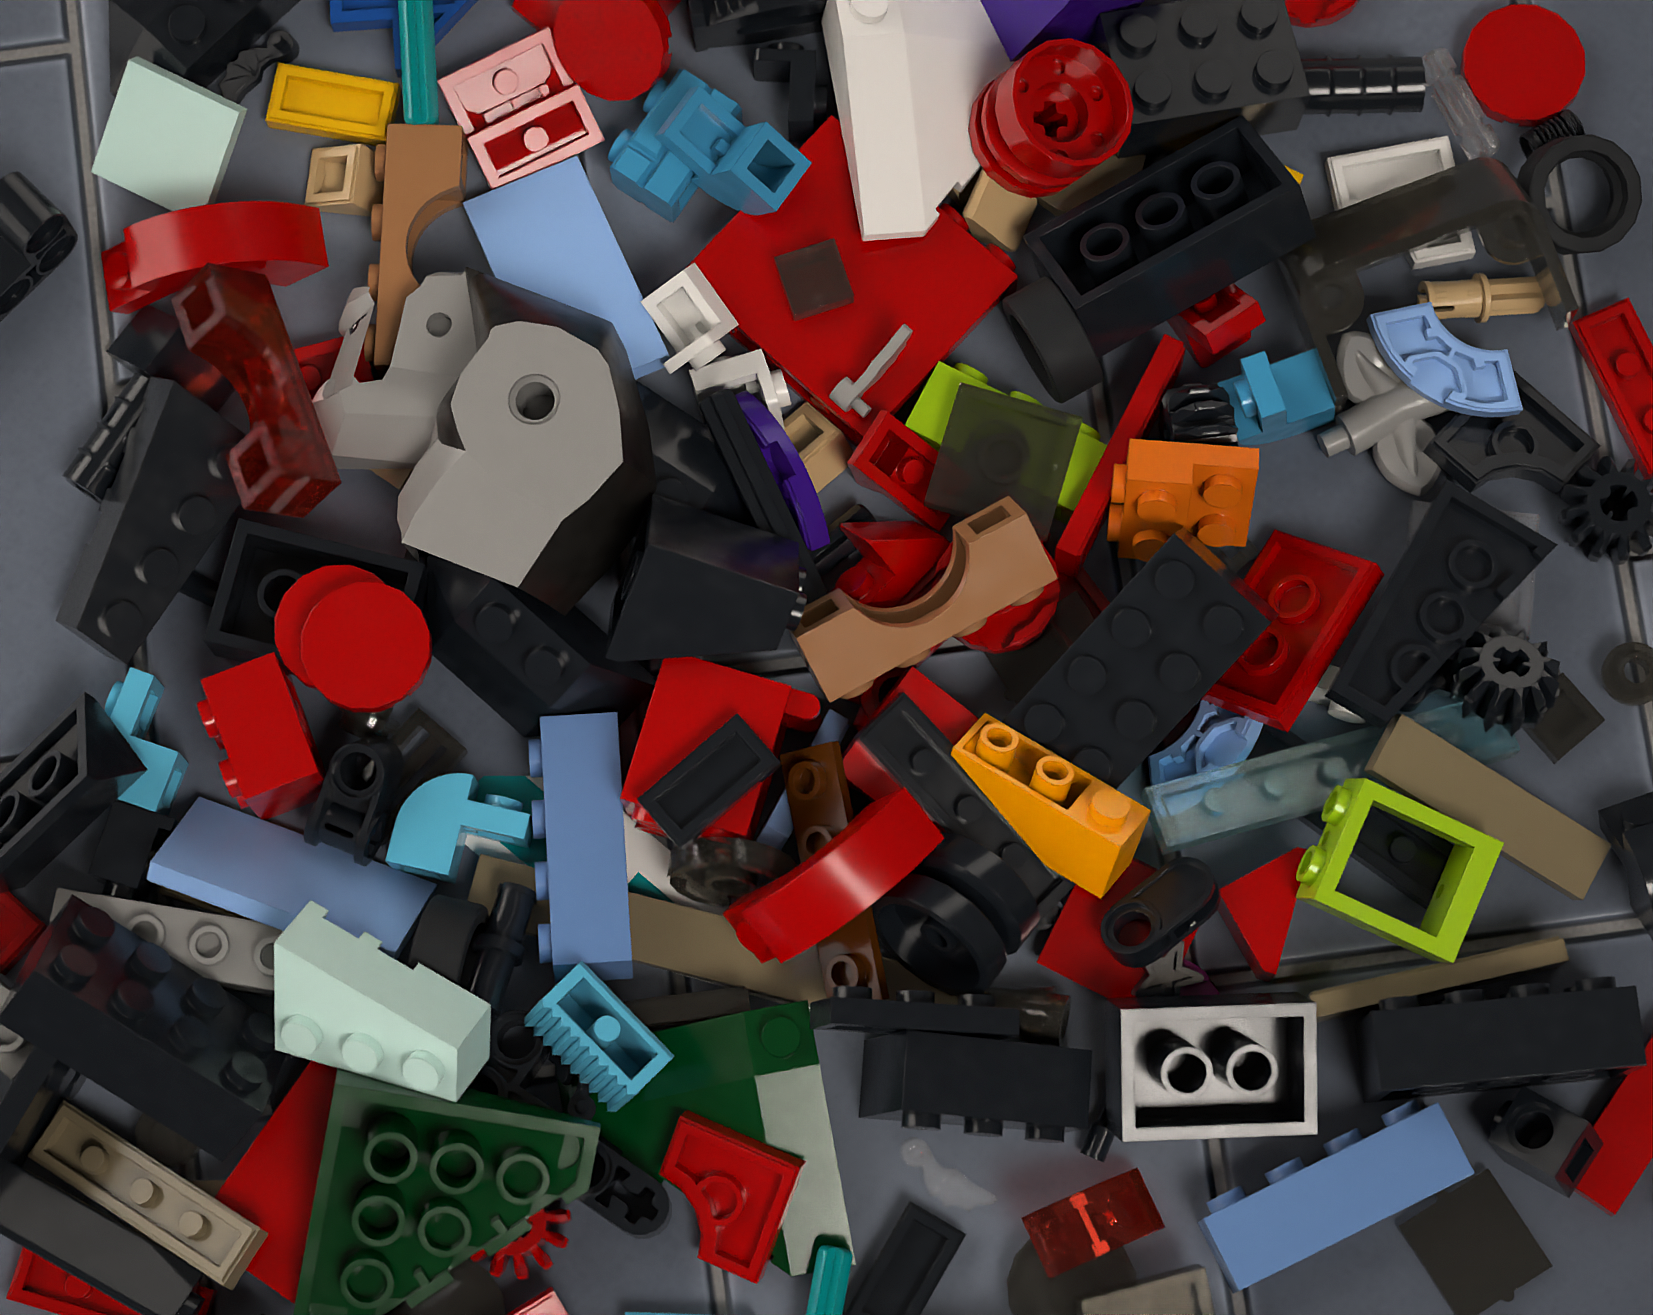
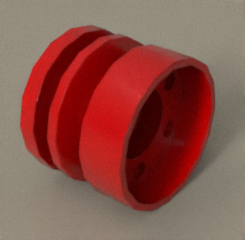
[968,38,1134,198]

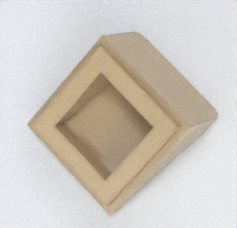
[304,144,384,216]
[962,168,1037,252]
[783,401,853,493]

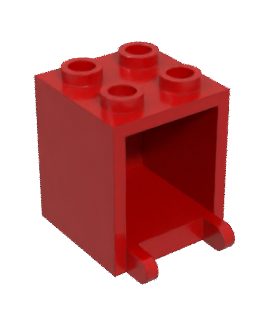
[620,657,822,857]

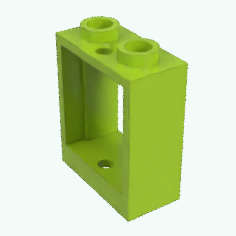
[1295,778,1504,963]

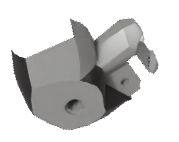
[308,267,657,616]

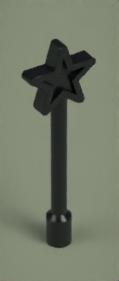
[1080,941,1204,1162]

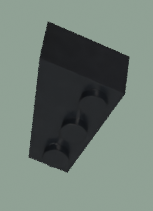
[859,1030,1092,1143]

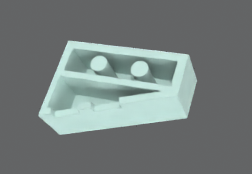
[274,900,491,1102]

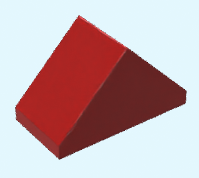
[1217,847,1307,982]

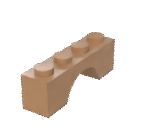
[364,123,469,380]
[788,496,1058,703]

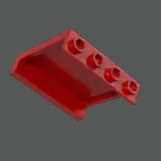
[686,115,1018,447]

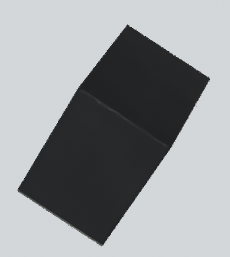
[106,305,243,412]

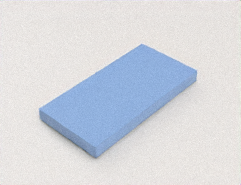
[462,156,670,380]
[146,796,437,960]

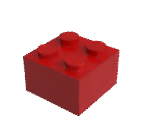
[197,652,327,820]

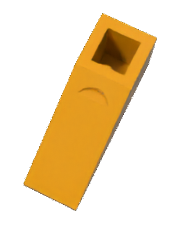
[951,713,1151,899]

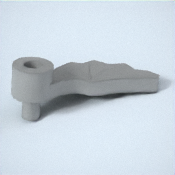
[829,324,913,418]

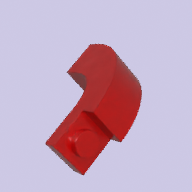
[101,201,329,315]
[722,787,945,964]

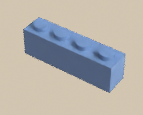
[528,712,633,983]
[1197,1099,1475,1294]

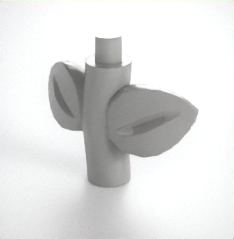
[1317,331,1451,497]

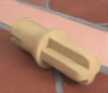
[1417,273,1545,323]

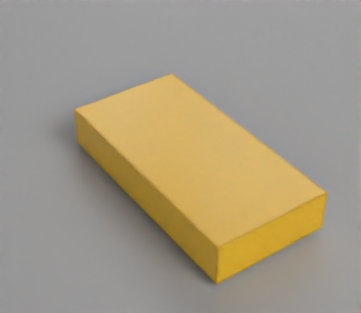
[265,63,401,146]

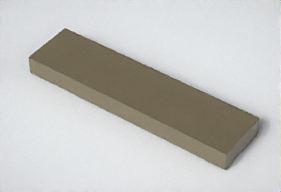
[1363,714,1612,900]
[1307,936,1569,1023]
[27,1101,269,1290]

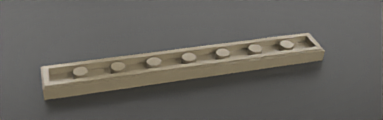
[467,854,958,1007]

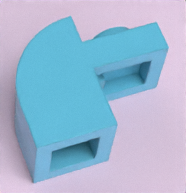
[104,667,189,816]
[385,773,533,884]

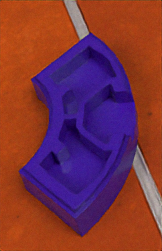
[735,390,830,551]

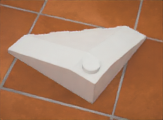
[821,0,1016,241]

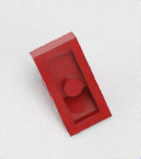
[1166,283,1266,368]
[847,410,973,532]
[829,520,950,608]

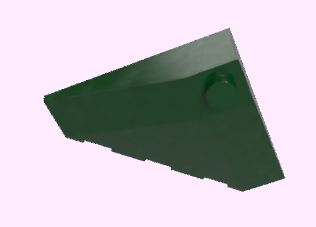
[555,1000,856,1277]
[293,1068,601,1315]

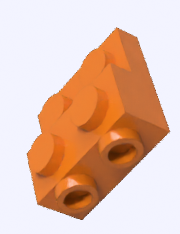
[1106,438,1259,562]

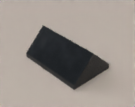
[0,692,148,893]

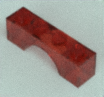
[171,263,342,518]

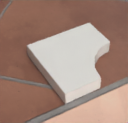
[1324,136,1476,270]

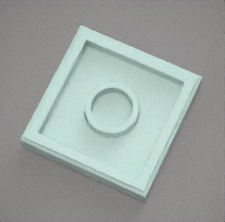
[91,56,247,211]

